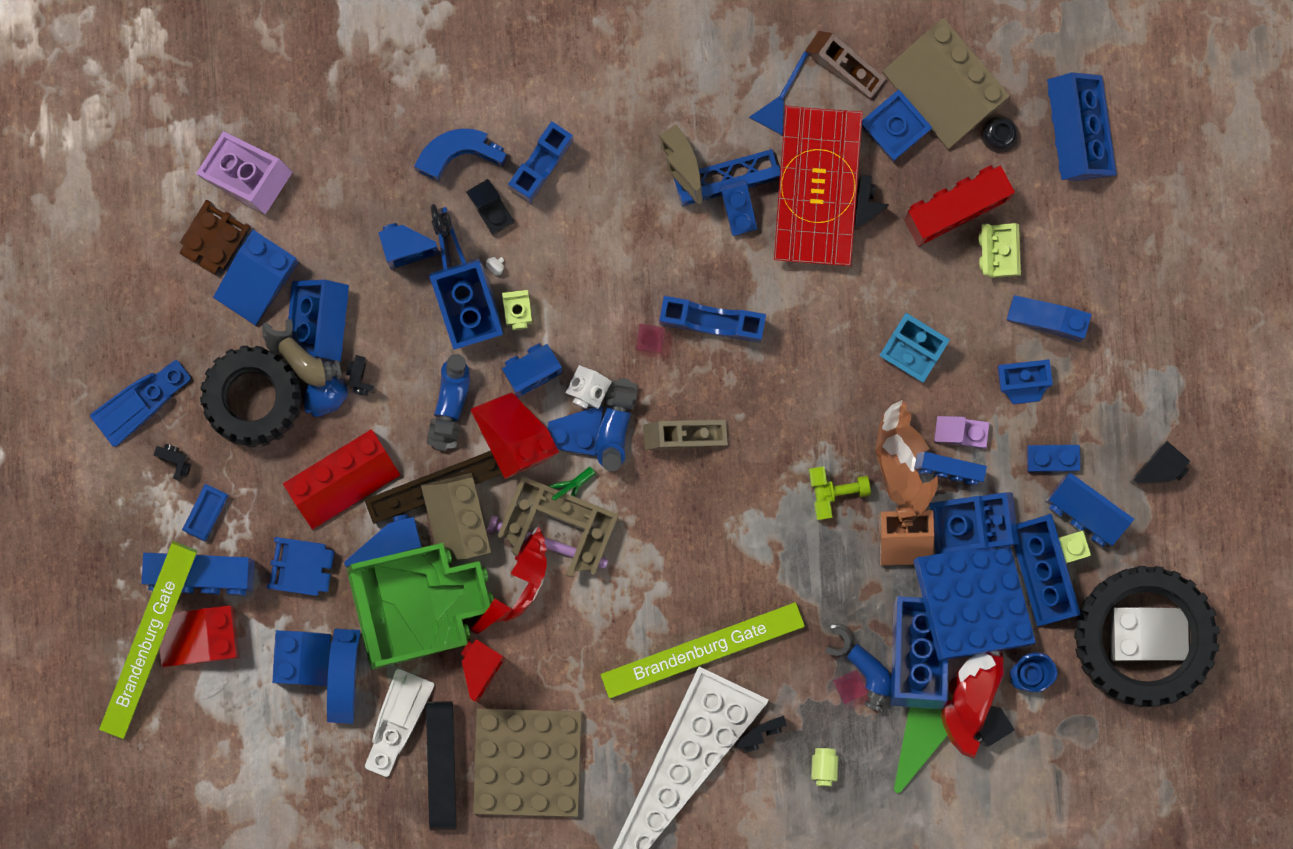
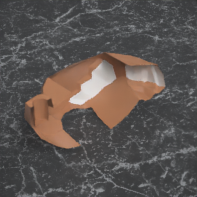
[875,400,938,522]

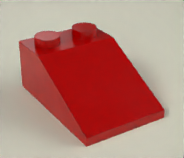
[470,392,559,479]
[159,605,240,668]

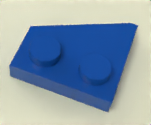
[547,406,604,456]

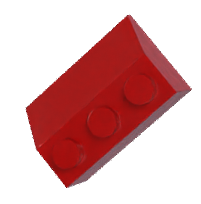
[461,639,506,702]

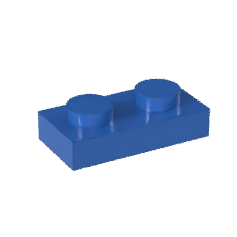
[720,180,757,236]
[1027,445,1080,472]

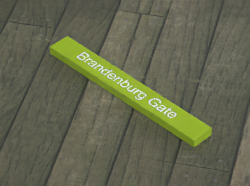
[99,541,198,739]
[600,602,805,699]

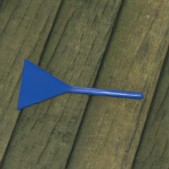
[749,52,808,135]

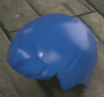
[304,376,348,417]
[1010,651,1058,692]

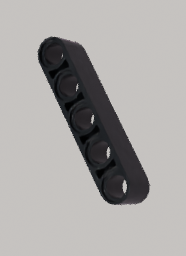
[426,701,456,831]

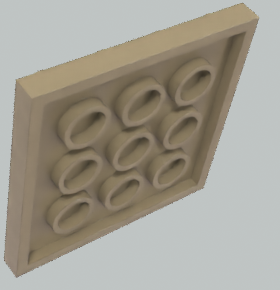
[473,709,581,817]

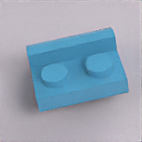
[879,312,950,383]

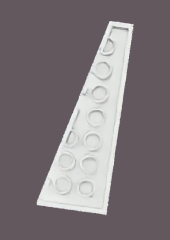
[613,667,768,849]

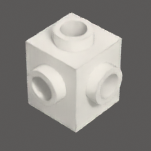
[566,365,612,409]

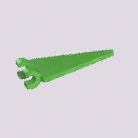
[894,696,953,793]

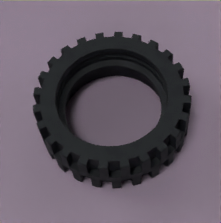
[1074,566,1220,707]

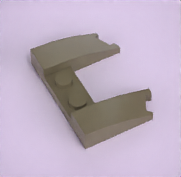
[498,476,619,577]

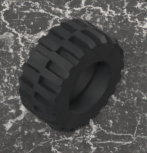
[200,345,303,447]

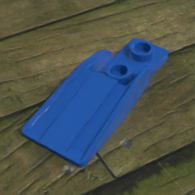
[90,360,191,447]

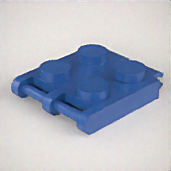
[266,537,335,596]

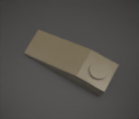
[643,420,728,451]

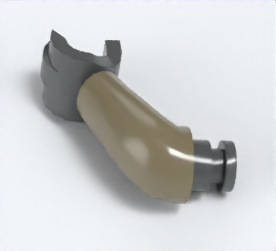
[262,319,341,387]

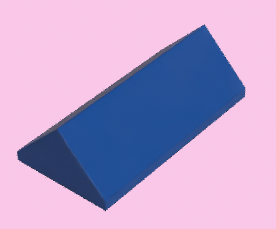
[1014,514,1081,627]

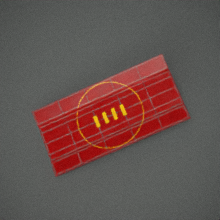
[774,105,863,266]

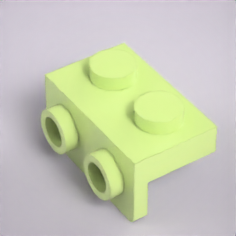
[979,223,1021,278]

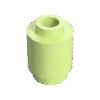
[811,748,838,787]

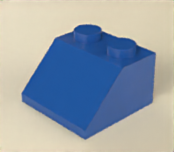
[378,223,440,269]
[502,343,563,398]
[272,630,331,686]

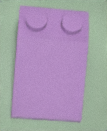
[196,131,293,215]

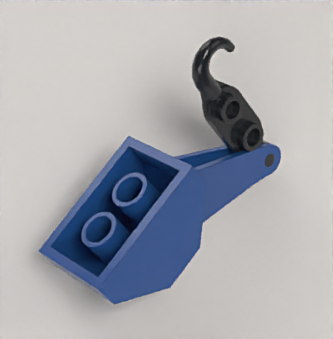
[429,204,503,350]

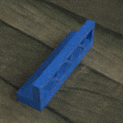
[673,149,780,207]

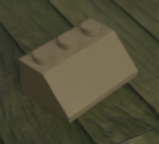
[421,473,491,560]

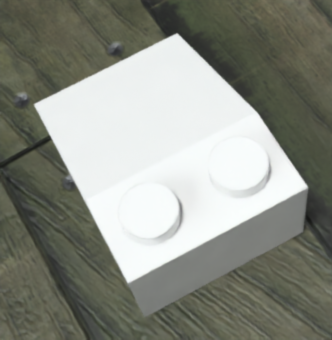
[1109,608,1189,661]

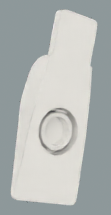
[365,669,434,777]

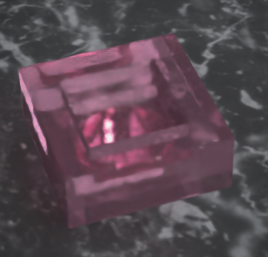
[636,324,665,354]
[833,669,868,704]

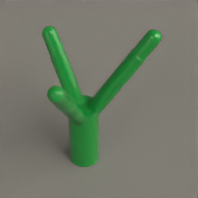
[546,466,596,501]

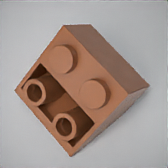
[878,510,934,566]

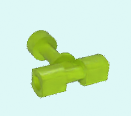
[808,466,871,520]

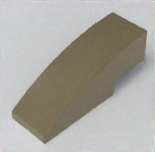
[659,124,703,205]

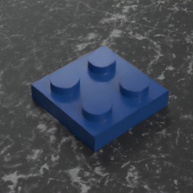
[862,89,932,162]

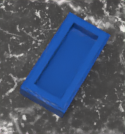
[182,484,229,542]

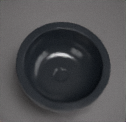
[981,116,1018,153]

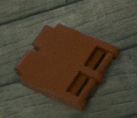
[179,200,251,275]

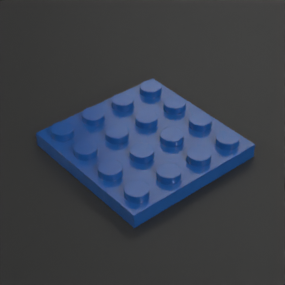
[913,545,1036,661]

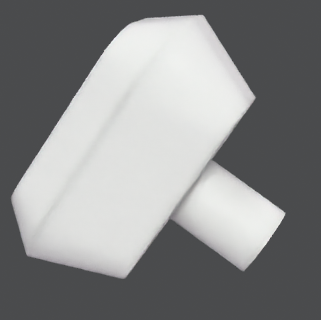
[486,257,504,275]

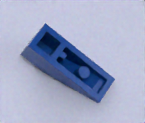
[1006,295,1092,342]
[344,514,422,568]

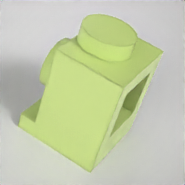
[502,290,532,330]

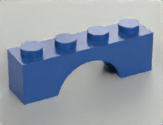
[659,296,766,343]

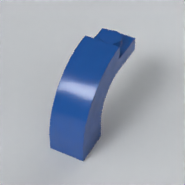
[414,129,507,182]
[327,629,361,724]

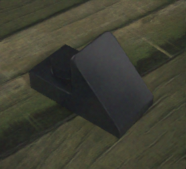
[854,175,889,230]
[466,179,514,236]

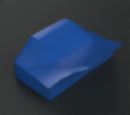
[997,359,1053,404]

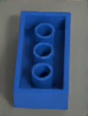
[914,452,987,486]

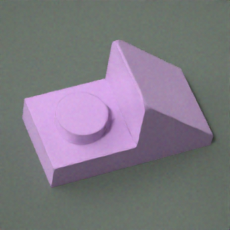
[934,416,989,449]

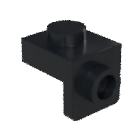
[346,355,376,396]
[153,444,191,482]

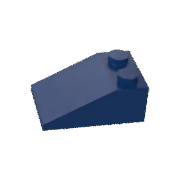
[213,230,299,326]

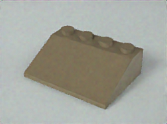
[882,18,1010,150]

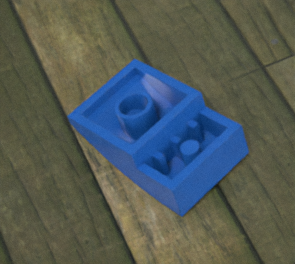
[929,492,1019,554]

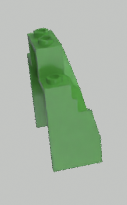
[346,543,494,670]

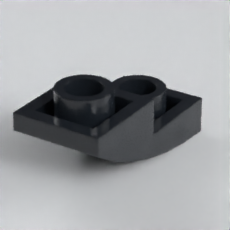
[736,716,787,753]

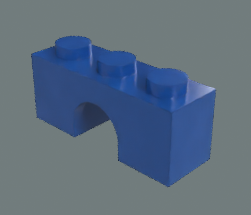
[508,121,573,203]

